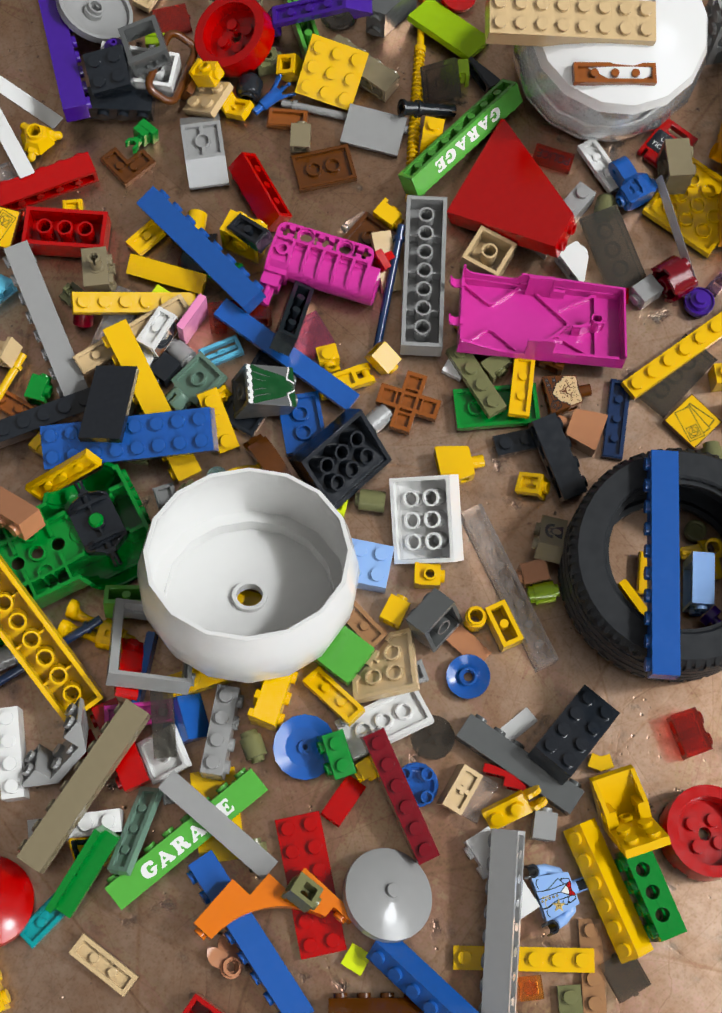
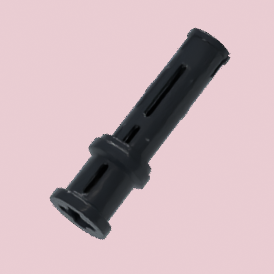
[397,99,457,118]

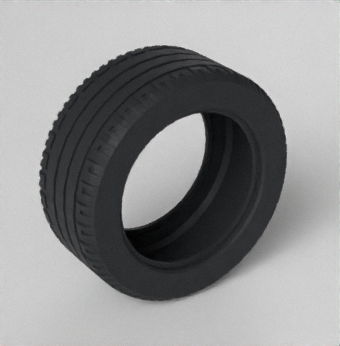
[558,448,722,682]

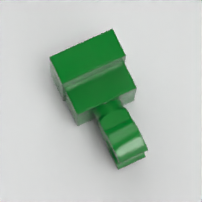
[125,118,159,154]

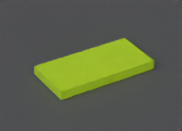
[407,0,488,60]

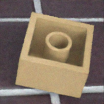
[460,225,517,276]

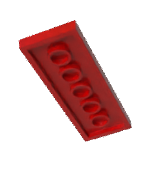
[275,811,347,960]

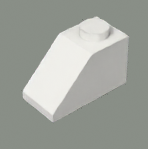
[554,241,589,282]

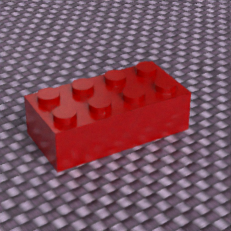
[21,206,111,258]

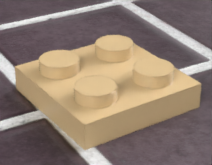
[183,81,234,118]

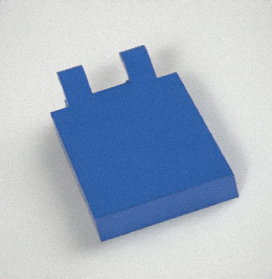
[280,391,325,457]

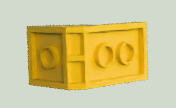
[589,764,671,859]

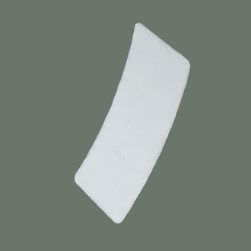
[500,707,537,741]

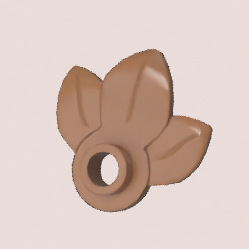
[207,931,243,979]

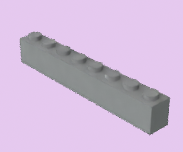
[3,240,88,398]
[478,828,525,1013]

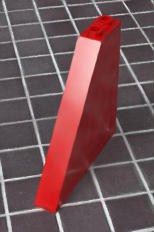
[447,118,577,258]

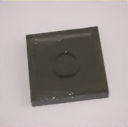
[420,57,462,104]

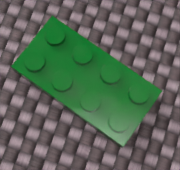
[452,383,540,431]

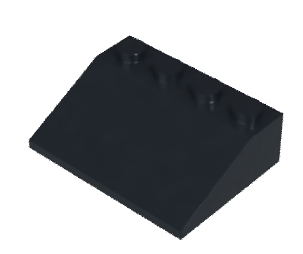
[289,408,392,510]

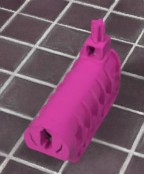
[260,222,381,307]

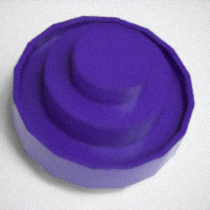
[683,287,715,317]

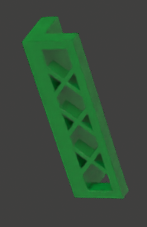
[45,825,121,918]

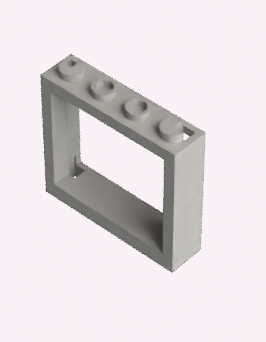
[106,598,196,695]

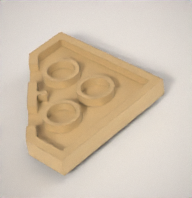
[352,628,420,704]

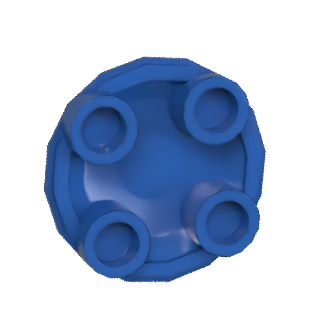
[402,762,439,807]

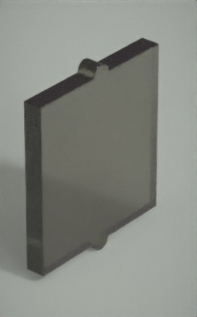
[599,954,651,1003]

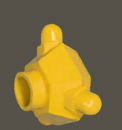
[20,122,63,162]

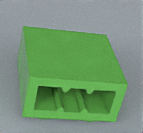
[314,625,375,687]

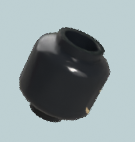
[236,72,263,103]

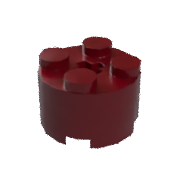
[651,255,698,303]

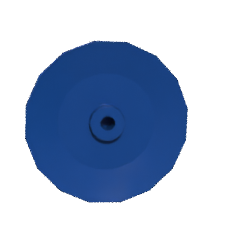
[272,714,332,780]

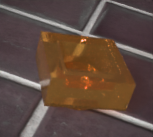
[518,974,544,1002]

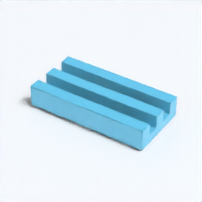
[198,335,245,366]

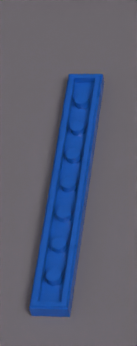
[214,298,360,411]

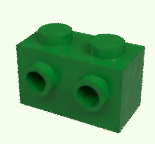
[316,729,357,780]

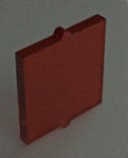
[152,3,192,34]

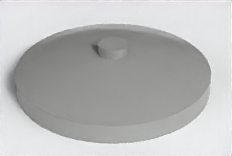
[56,0,133,44]
[342,848,432,943]

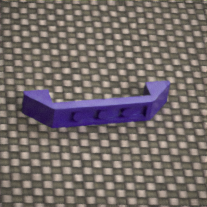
[268,0,373,37]

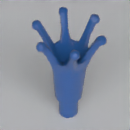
[252,74,296,116]

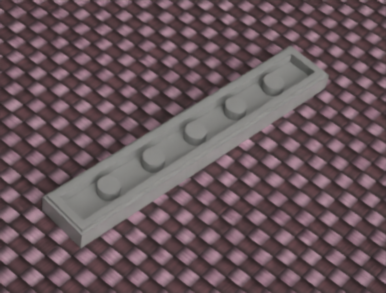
[158,770,278,879]

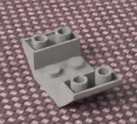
[180,114,229,190]
[22,698,89,787]

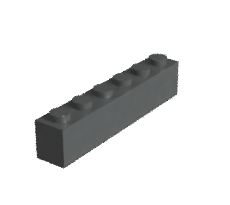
[455,714,585,816]

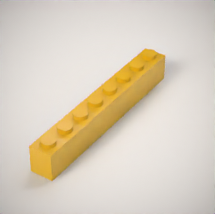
[101,319,202,484]

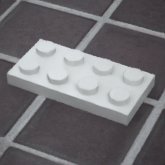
[334,691,434,761]

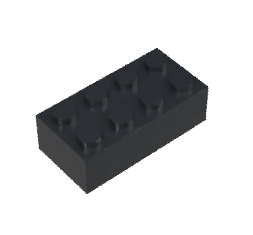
[527,684,620,785]

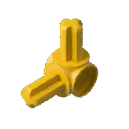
[680,538,722,580]

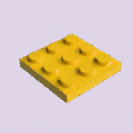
[294,33,369,110]

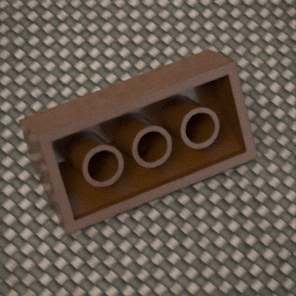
[328,992,424,1013]

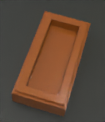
[267,107,308,130]

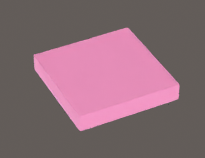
[177,293,209,344]

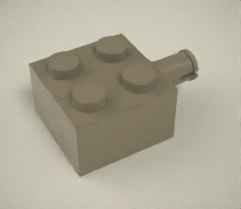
[81,246,118,292]

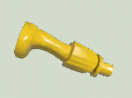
[57,599,136,650]

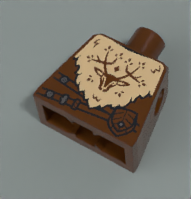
[540,375,592,417]

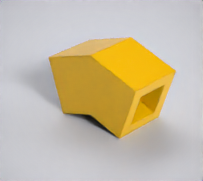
[585,753,614,773]

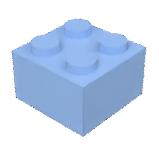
[352,538,394,594]

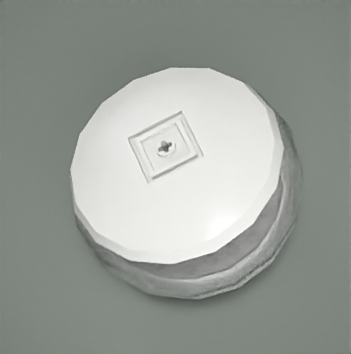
[512,0,708,142]

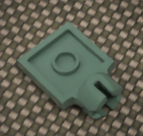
[165,351,228,411]

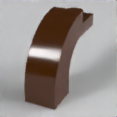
[243,434,292,476]

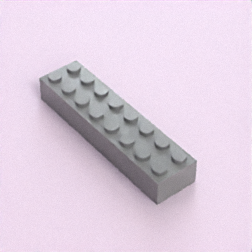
[400,195,447,357]

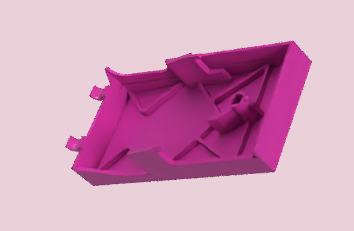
[449,264,627,369]

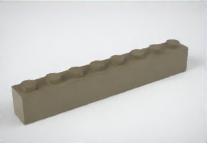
[16,699,151,874]

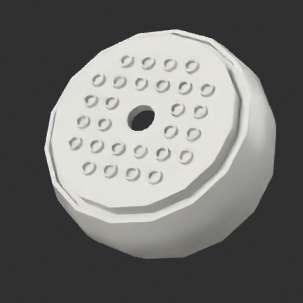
[137,468,360,683]

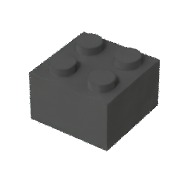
[405,588,463,652]

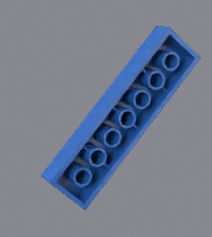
[40,407,219,470]

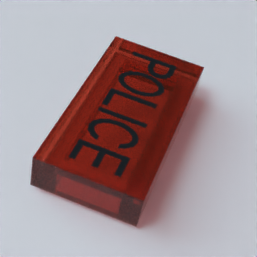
[533,143,575,174]

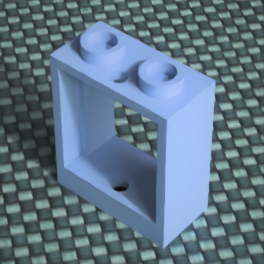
[682,551,715,617]

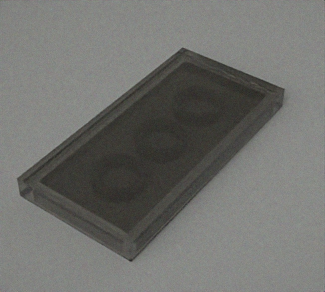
[579,204,647,288]
[639,334,718,418]

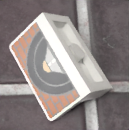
[136,306,179,358]

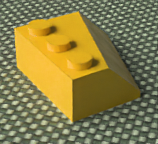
[247,671,299,732]

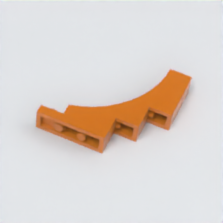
[193,868,352,940]

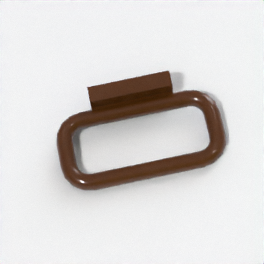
[145,30,198,105]

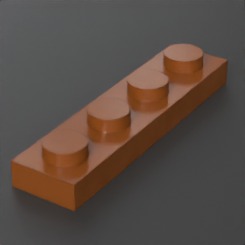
[572,62,657,86]

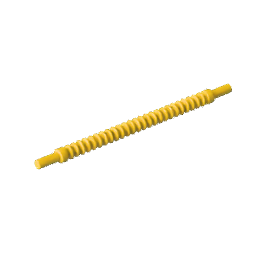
[405,29,426,202]

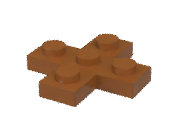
[375,370,442,435]

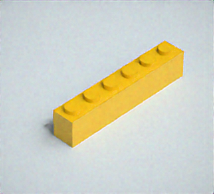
[563,818,654,964]

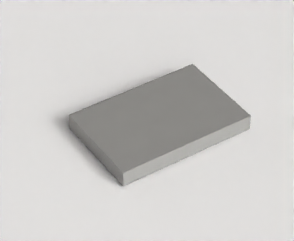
[340,103,407,157]

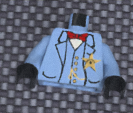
[524,864,588,937]

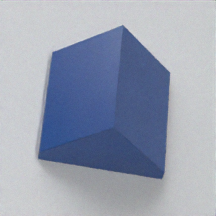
[162,693,209,745]

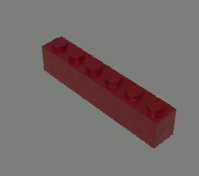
[360,726,440,865]

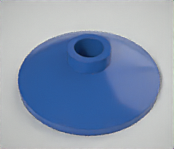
[446,654,490,699]

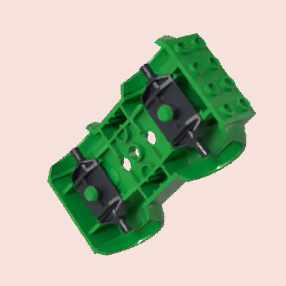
[0,462,151,647]

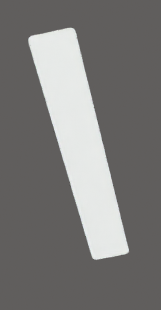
[0,76,63,128]
[0,108,35,178]
[656,175,696,278]

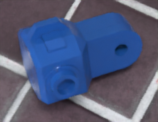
[608,156,658,211]

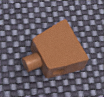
[558,409,608,457]

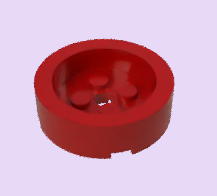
[194,0,275,77]
[658,785,722,882]

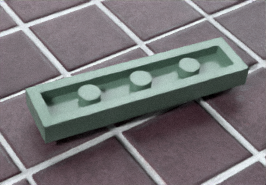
[107,786,163,876]

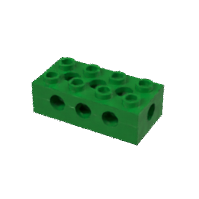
[614,851,687,942]

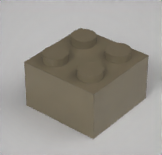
[656,138,696,195]

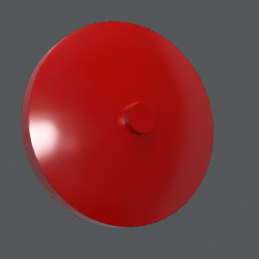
[0,856,34,947]

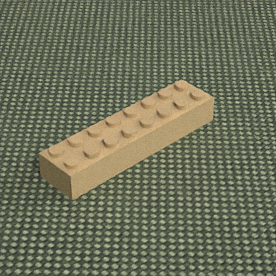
[485,0,656,47]

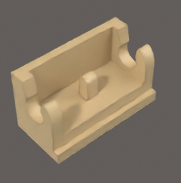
[436,764,483,816]

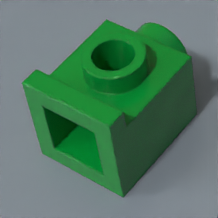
[24,373,53,406]

